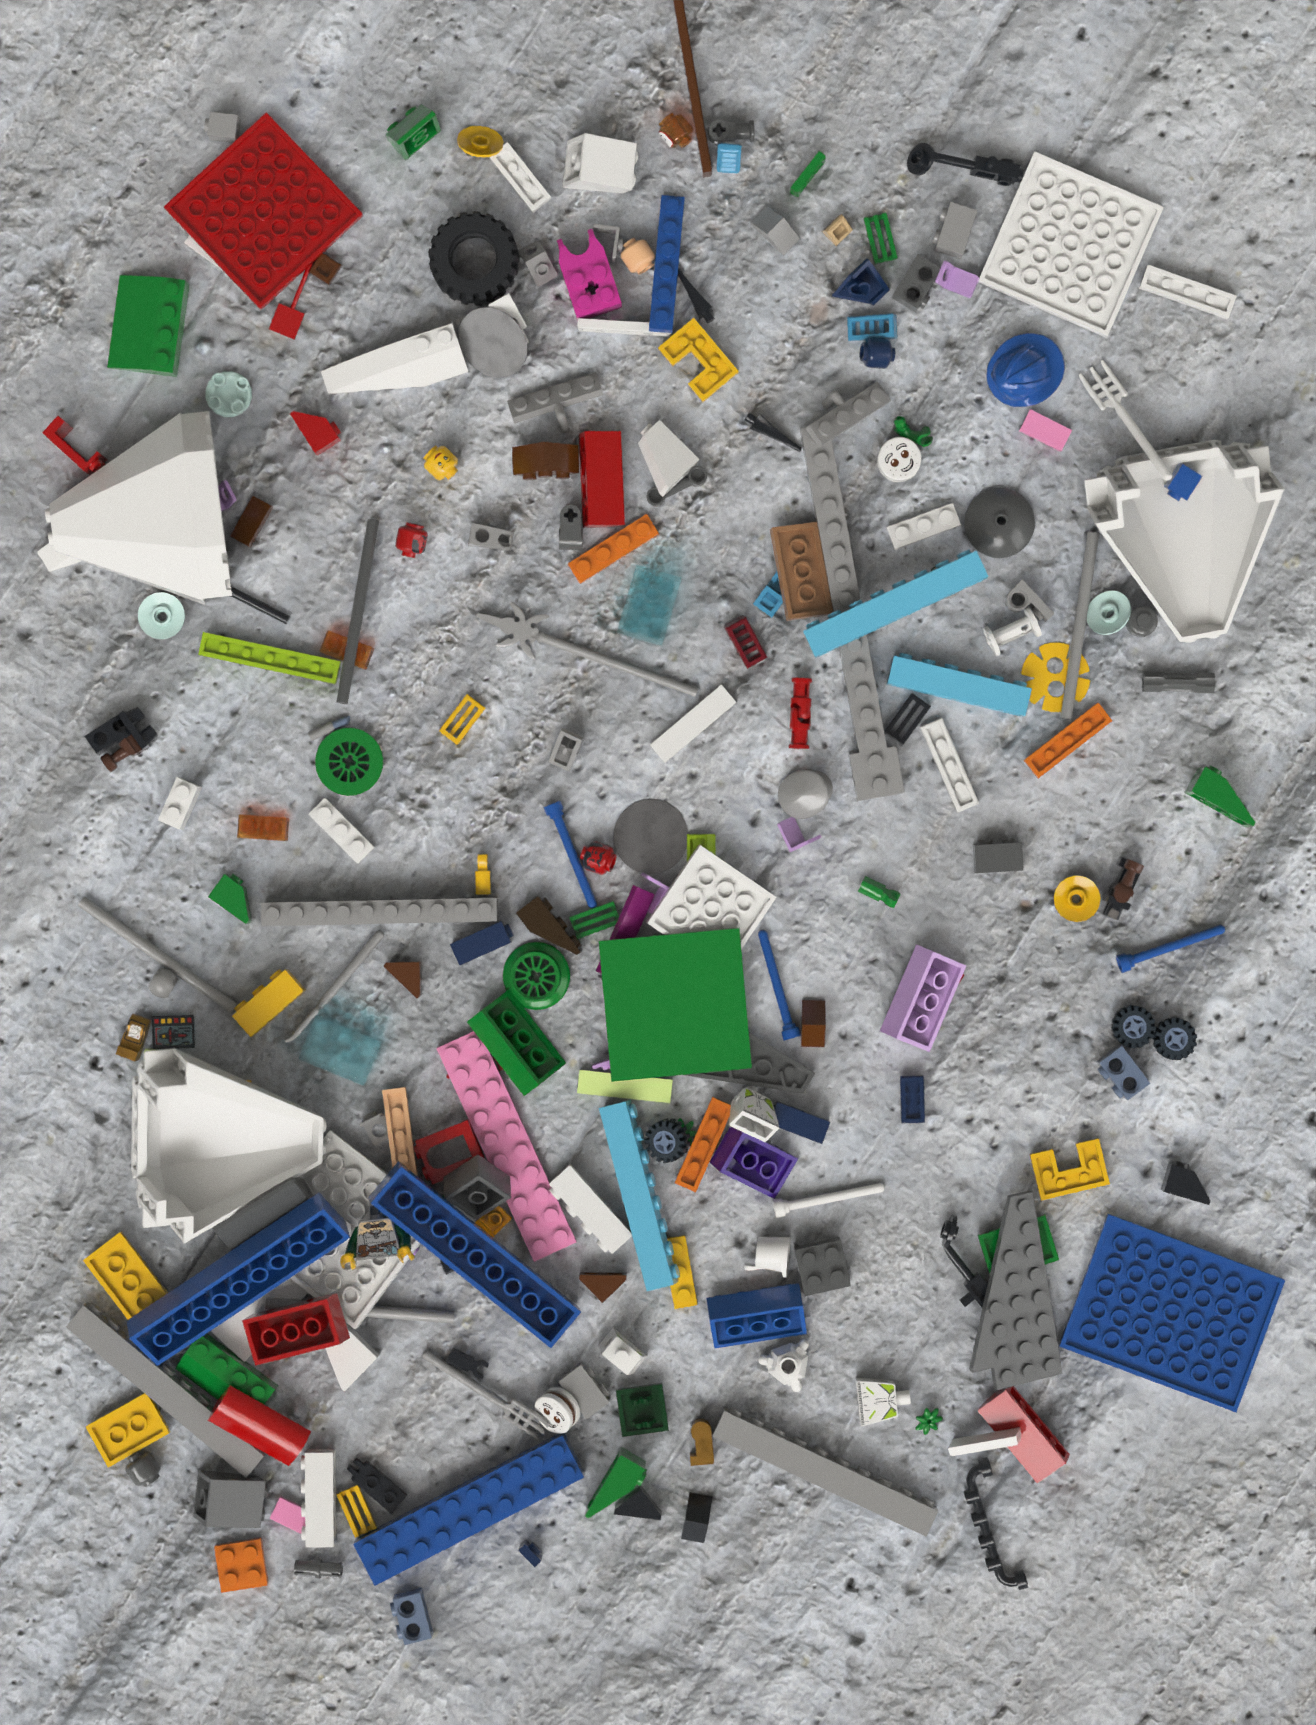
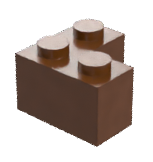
[512,442,579,480]

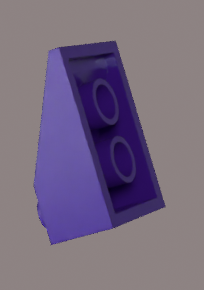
[710,1126,798,1199]

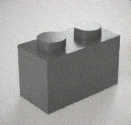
[973,838,1024,873]

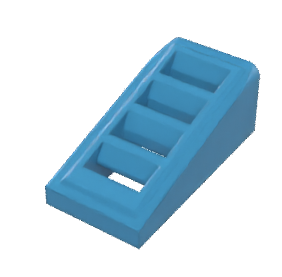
[717,143,742,174]
[847,313,898,341]

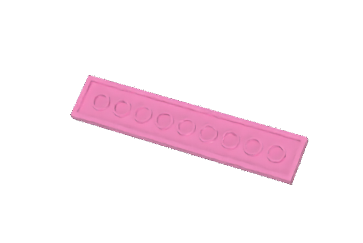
[436,1031,577,1262]

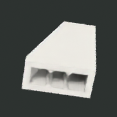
[638,420,700,497]
[325,1323,379,1392]

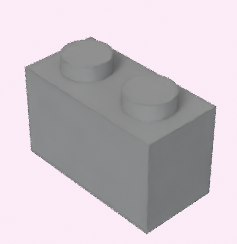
[932,202,977,259]
[558,1362,610,1419]

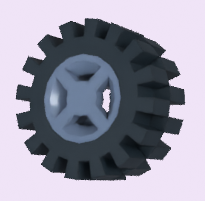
[1111,1005,1156,1048]
[1153,1017,1197,1060]
[645,1118,691,1163]

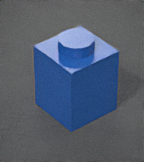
[1164,463,1203,501]

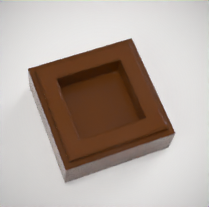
[309,253,342,286]

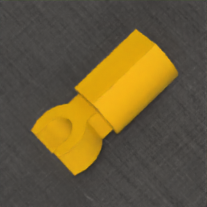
[475,854,491,895]

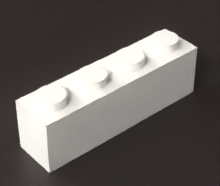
[549,1163,632,1254]
[301,1449,337,1547]

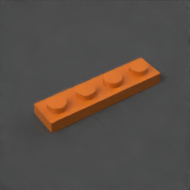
[568,514,659,584]
[1023,703,1113,779]
[674,1097,731,1192]

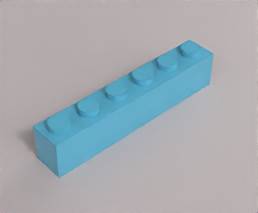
[886,653,1032,717]

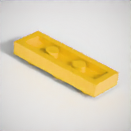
[667,1235,698,1309]

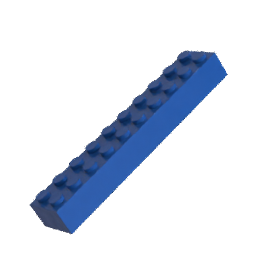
[368,1161,581,1348]
[126,1193,350,1366]
[353,1433,585,1586]

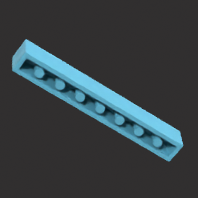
[803,549,988,658]
[599,1099,680,1291]

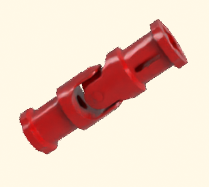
[789,678,812,749]

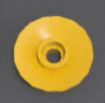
[457,126,504,157]
[1053,875,1101,922]

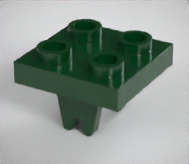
[616,1383,669,1437]

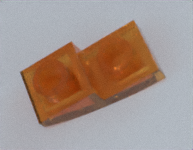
[319,630,375,670]
[237,814,289,841]

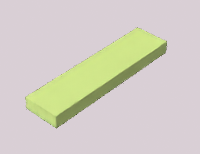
[577,1069,673,1103]

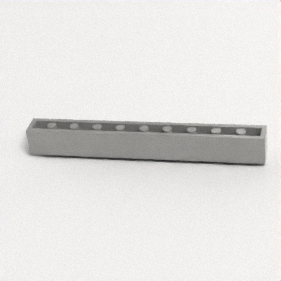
[261,898,499,926]
[66,1303,266,1478]
[712,1407,938,1537]

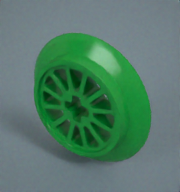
[315,728,383,796]
[503,942,570,1010]

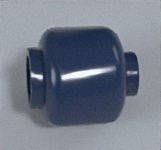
[859,337,896,369]

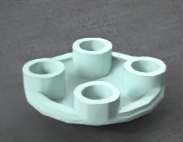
[205,371,252,417]

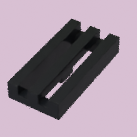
[884,693,931,745]

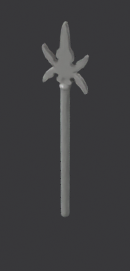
[476,602,698,697]

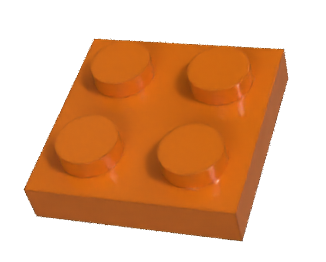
[214,1537,269,1593]

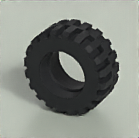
[428,211,520,306]

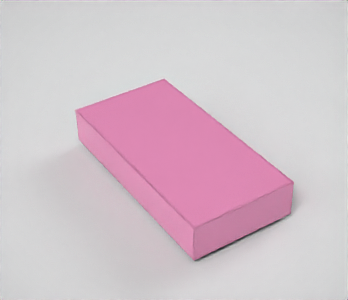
[1019,409,1072,452]
[269,1496,305,1534]

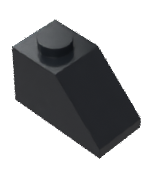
[1161,1161,1211,1205]

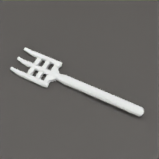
[1079,360,1173,481]

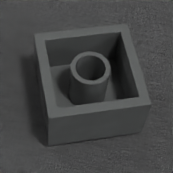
[443,1154,511,1220]
[794,1237,851,1296]

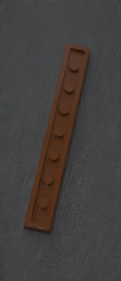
[673,0,712,178]

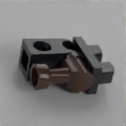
[84,707,158,772]
[1102,856,1144,920]

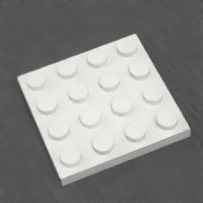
[646,845,777,949]

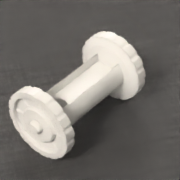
[983,607,1042,656]

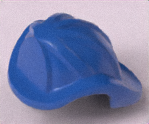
[986,333,1065,407]

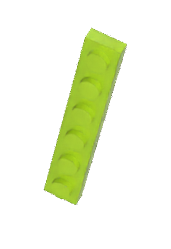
[198,632,341,684]

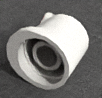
[744,1237,791,1278]

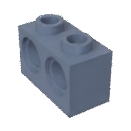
[1097,1045,1151,1100]
[390,1588,433,1645]

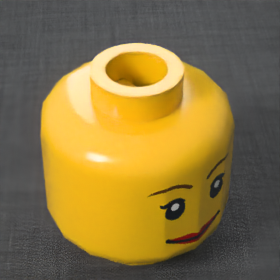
[423,445,458,480]

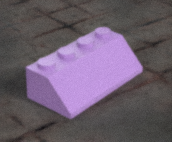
[880,944,966,1052]

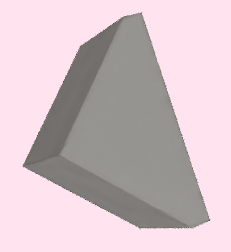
[750,206,800,256]
[548,728,584,772]

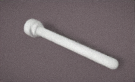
[772,1183,885,1218]

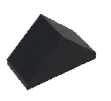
[614,1485,662,1520]
[681,1492,713,1543]

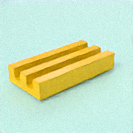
[439,694,486,745]
[336,1485,377,1538]

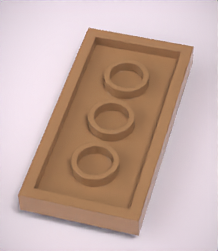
[770,522,833,621]

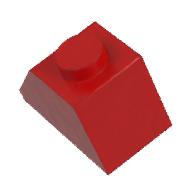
[290,411,341,456]

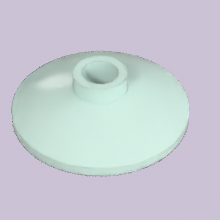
[1087,590,1131,635]
[138,592,185,639]

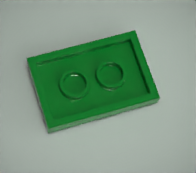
[977,1214,1059,1275]

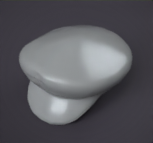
[778,769,833,819]

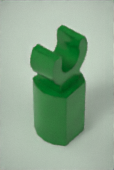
[858,876,901,908]

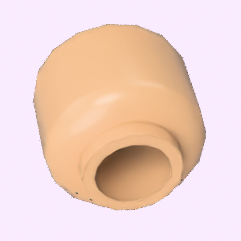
[620,238,655,275]

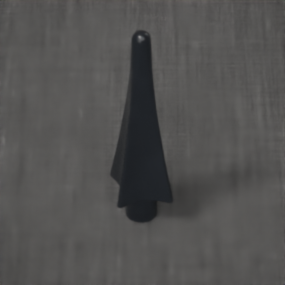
[678,268,715,324]
[744,412,802,452]

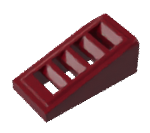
[723,615,767,669]

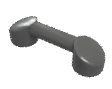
[646,466,707,507]

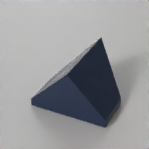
[832,258,890,306]

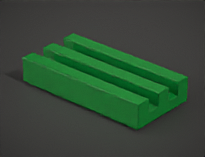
[790,151,826,197]
[863,212,898,265]
[569,901,619,939]

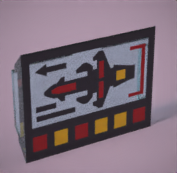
[152,1015,196,1049]

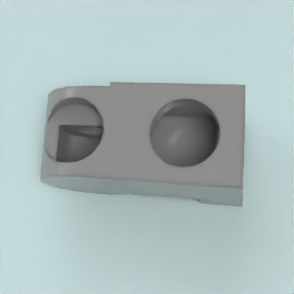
[468,523,514,552]

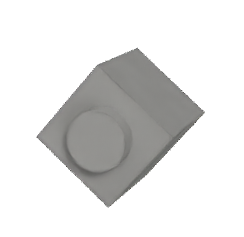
[204,112,241,143]

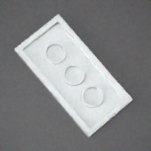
[211,1278,308,1362]

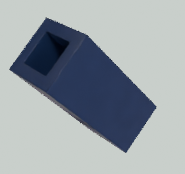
[450,921,514,966]
[773,1101,830,1144]

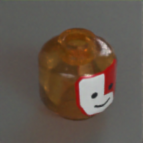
[659,113,693,149]

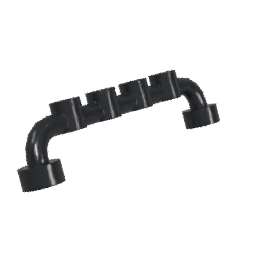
[964,1457,1029,1590]

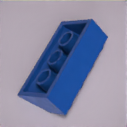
[706,1283,807,1349]

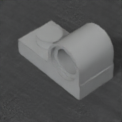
[1005,579,1054,622]

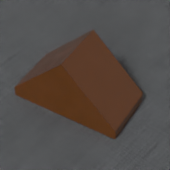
[383,961,422,998]
[801,1000,826,1047]
[579,1272,627,1303]

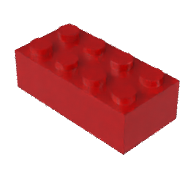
[242,1293,350,1366]

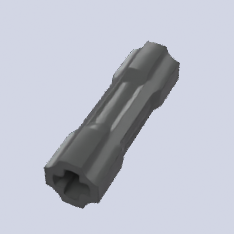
[1142,671,1215,693]

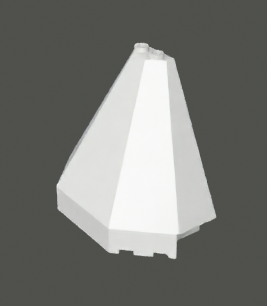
[45,411,232,605]
[1084,440,1284,643]
[131,1048,326,1243]

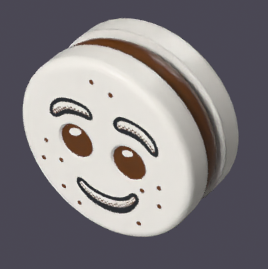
[877,437,921,482]
[535,1387,580,1434]

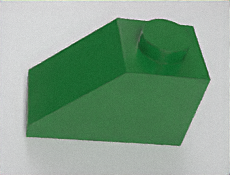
[208,873,252,924]

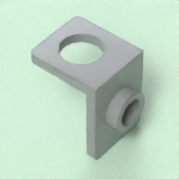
[593,224,624,263]
[518,241,557,287]
[359,1111,388,1145]

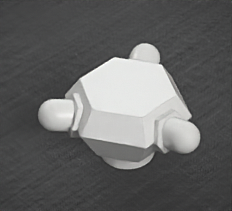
[758,1339,809,1392]

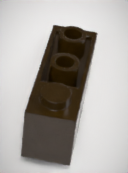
[516,896,582,955]

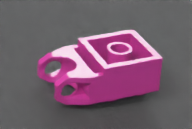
[557,229,622,321]

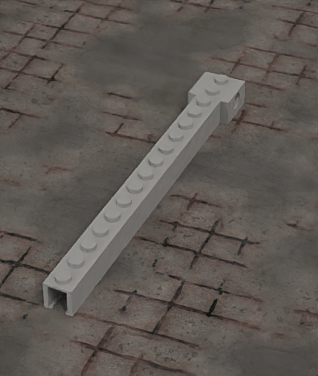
[800,427,905,802]

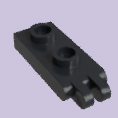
[347,1458,407,1514]

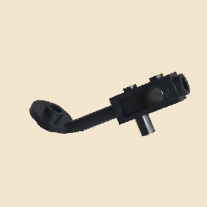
[907,143,1023,186]
[940,1215,988,1308]

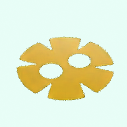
[1021,642,1090,712]

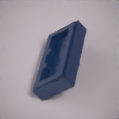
[900,1075,925,1123]

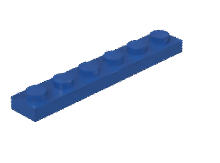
[649,195,685,333]

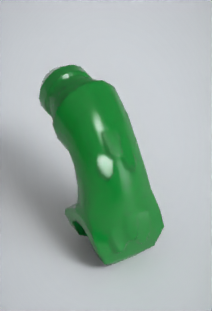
[894,416,933,447]

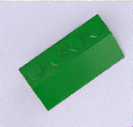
[467,989,566,1096]
[175,1333,279,1405]

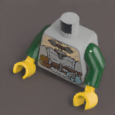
[340,1206,414,1269]

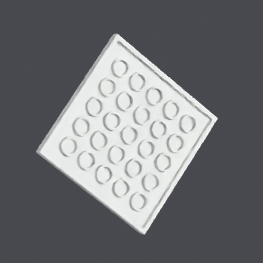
[978,151,1164,338]
[290,1130,420,1329]

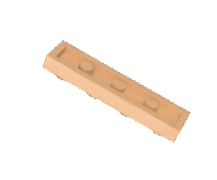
[382,1087,418,1176]

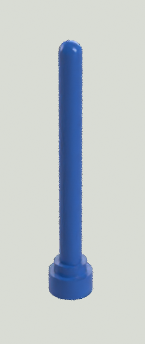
[543,800,597,909]
[1116,925,1225,973]
[758,930,801,1041]

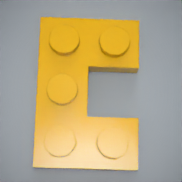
[658,318,739,402]
[1029,1138,1110,1201]

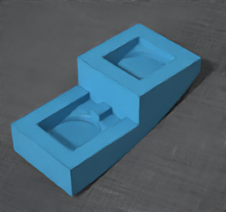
[753,572,783,618]

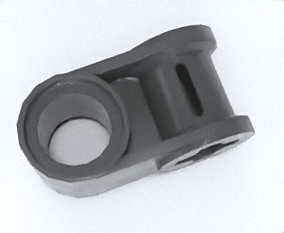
[559,504,583,550]

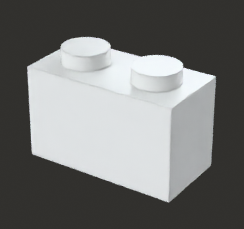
[158,777,202,830]

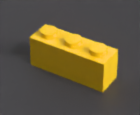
[232,969,306,1037]

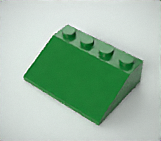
[107,275,190,377]

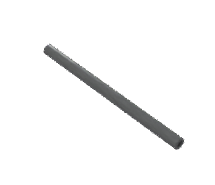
[336,519,379,704]

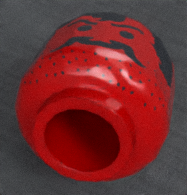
[395,522,428,558]
[580,841,617,875]

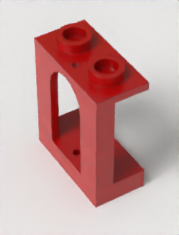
[42,416,108,475]
[413,1119,485,1185]

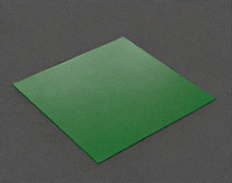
[599,928,752,1082]

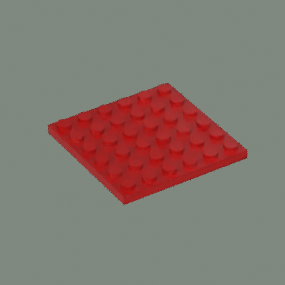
[164,112,363,311]

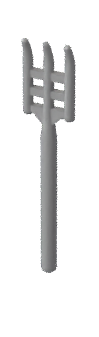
[285,931,384,1043]
[422,1350,549,1442]

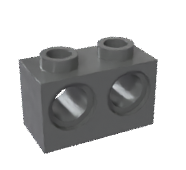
[892,254,941,312]

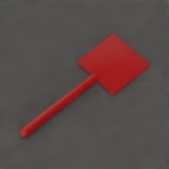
[269,263,313,340]

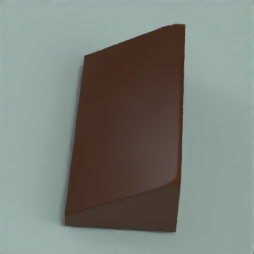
[230,496,273,548]

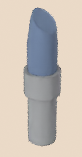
[308,716,350,741]

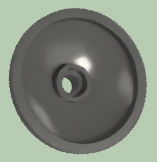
[964,488,1035,558]

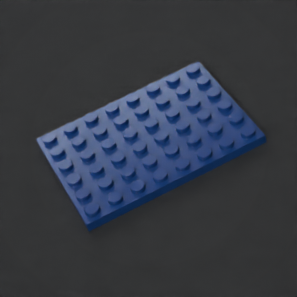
[1058,1213,1285,1413]

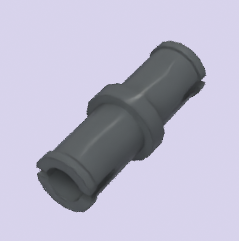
[294,1559,343,1578]

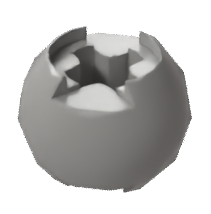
[148,968,178,998]

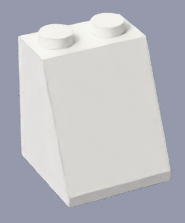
[563,133,638,194]

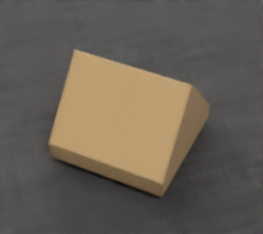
[822,214,853,246]

